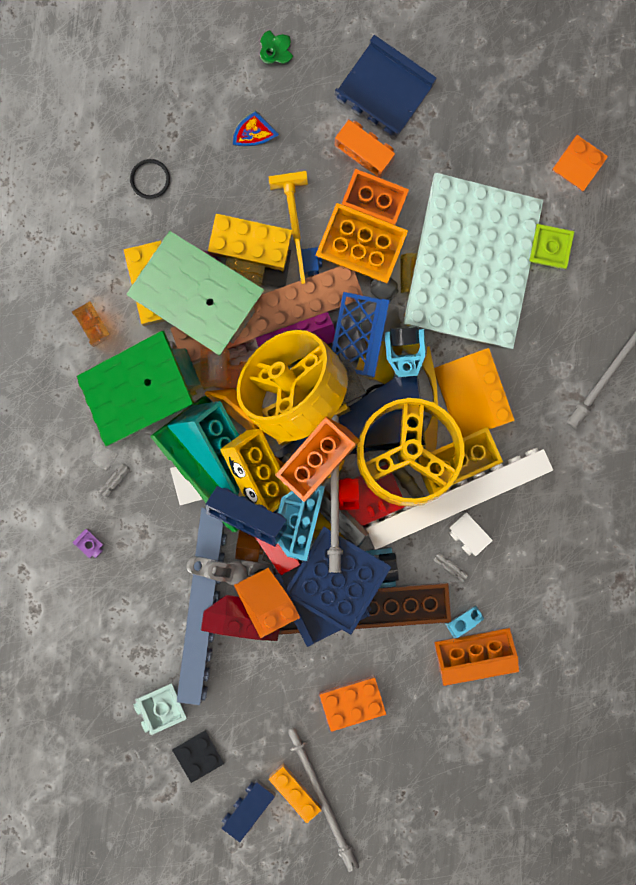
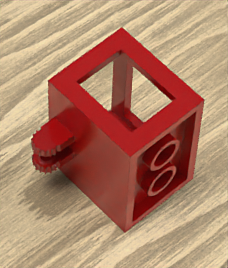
[346,463,406,526]

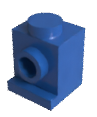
[301,247,322,277]

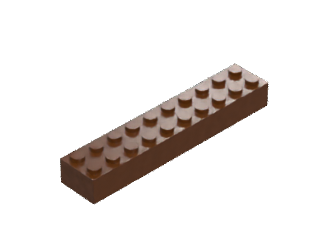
[279,582,451,635]

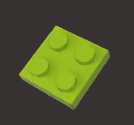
[529,224,574,270]

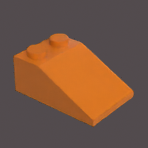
[234,568,300,638]

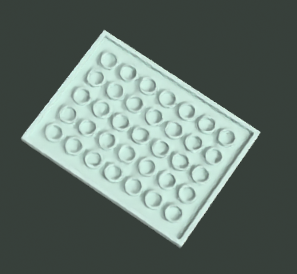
[403,173,543,349]

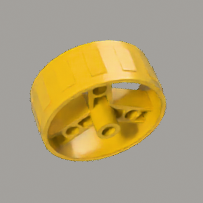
[237,330,348,441]
[356,398,464,507]

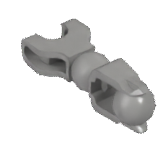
[187,556,276,586]

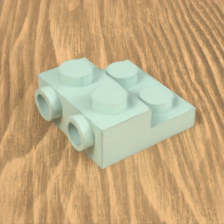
[133,683,187,735]

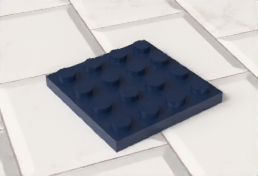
[285,527,391,635]

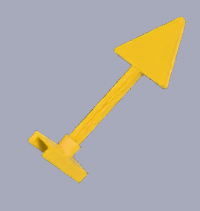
[268,171,308,284]

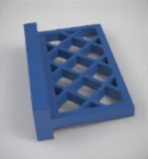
[332,292,389,378]

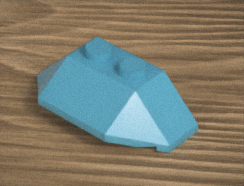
[278,486,325,561]

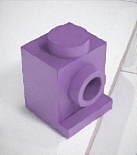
[72,529,105,559]

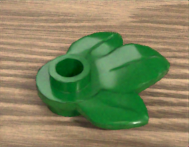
[260,30,294,64]

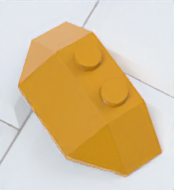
[204,389,266,438]

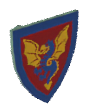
[233,110,279,146]

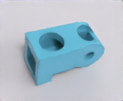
[445,606,485,638]

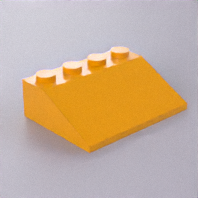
[315,203,408,284]
[434,348,515,438]

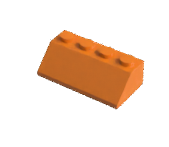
[275,417,360,502]
[434,628,519,686]

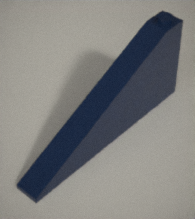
[273,376,426,461]

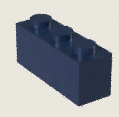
[221,779,276,843]

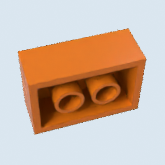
[335,119,395,178]
[341,169,409,225]
[319,675,386,732]

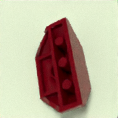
[201,595,280,641]

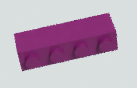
[255,312,335,348]

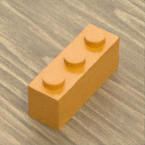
[269,763,322,823]

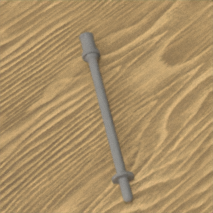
[567,331,636,429]
[327,415,343,572]
[288,728,359,872]

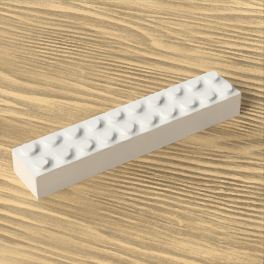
[365,447,553,550]

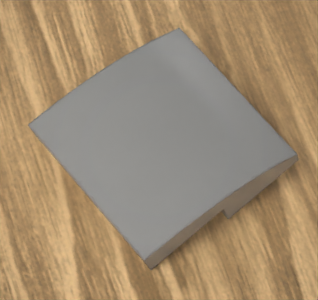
[333,315,367,362]

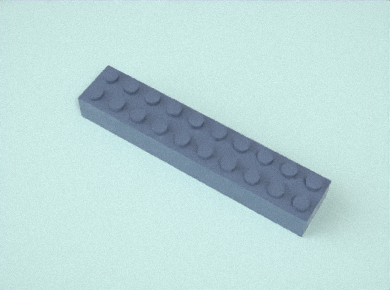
[177,508,227,705]

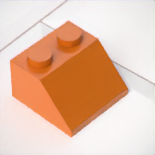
[552,135,608,191]

